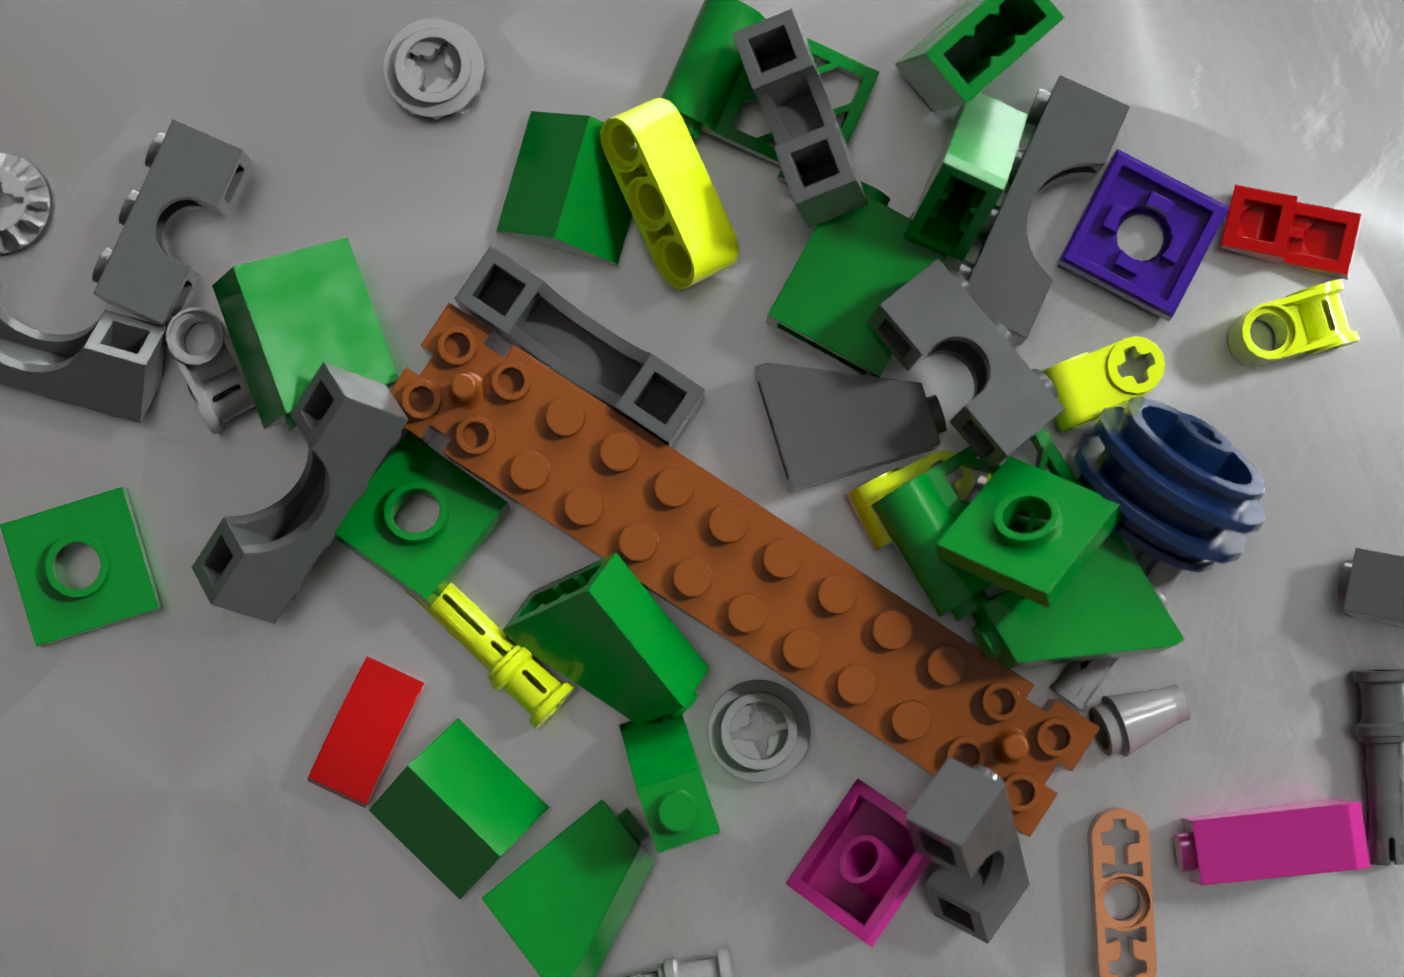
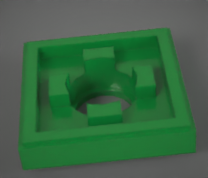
[334,432,510,607]
[936,456,1122,609]
[0,487,162,647]

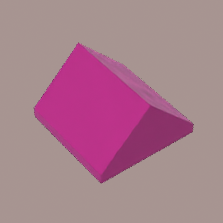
[785,778,931,947]

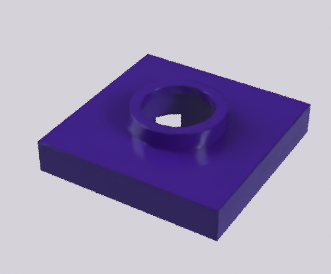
[1057,149,1230,321]

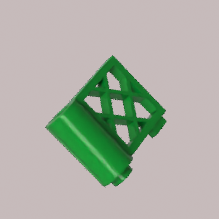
[661,0,880,183]
[871,428,1077,621]

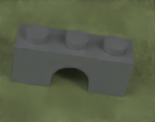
[732,9,869,228]
[92,119,252,327]
[866,259,1065,471]
[905,757,1030,944]

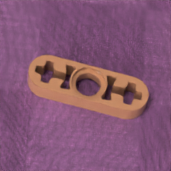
[1087,808,1157,977]

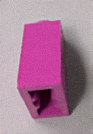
[1175,798,1370,885]

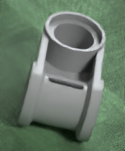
[166,307,255,435]

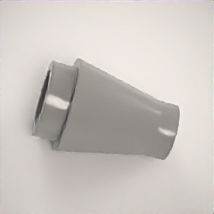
[1089,684,1190,757]

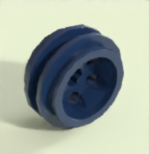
[1074,397,1266,573]

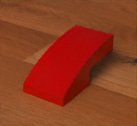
[1221,184,1362,280]
[308,656,425,808]

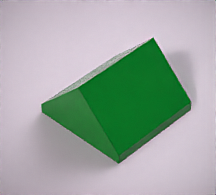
[496,111,633,267]
[369,718,549,900]

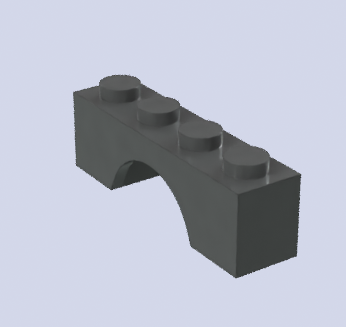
[957,75,1130,345]
[454,245,705,447]
[0,307,167,423]
[191,362,408,624]

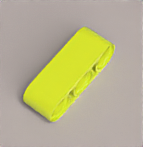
[600,98,739,289]

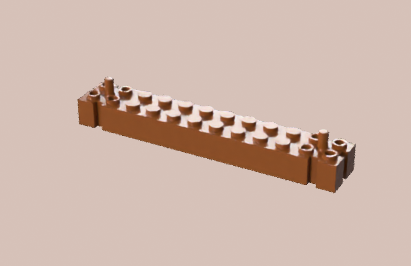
[390,303,1100,837]

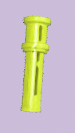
[404,582,575,729]

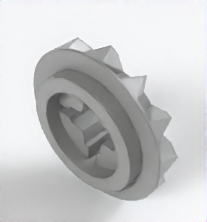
[383,17,485,120]
[0,152,50,254]
[708,680,810,782]

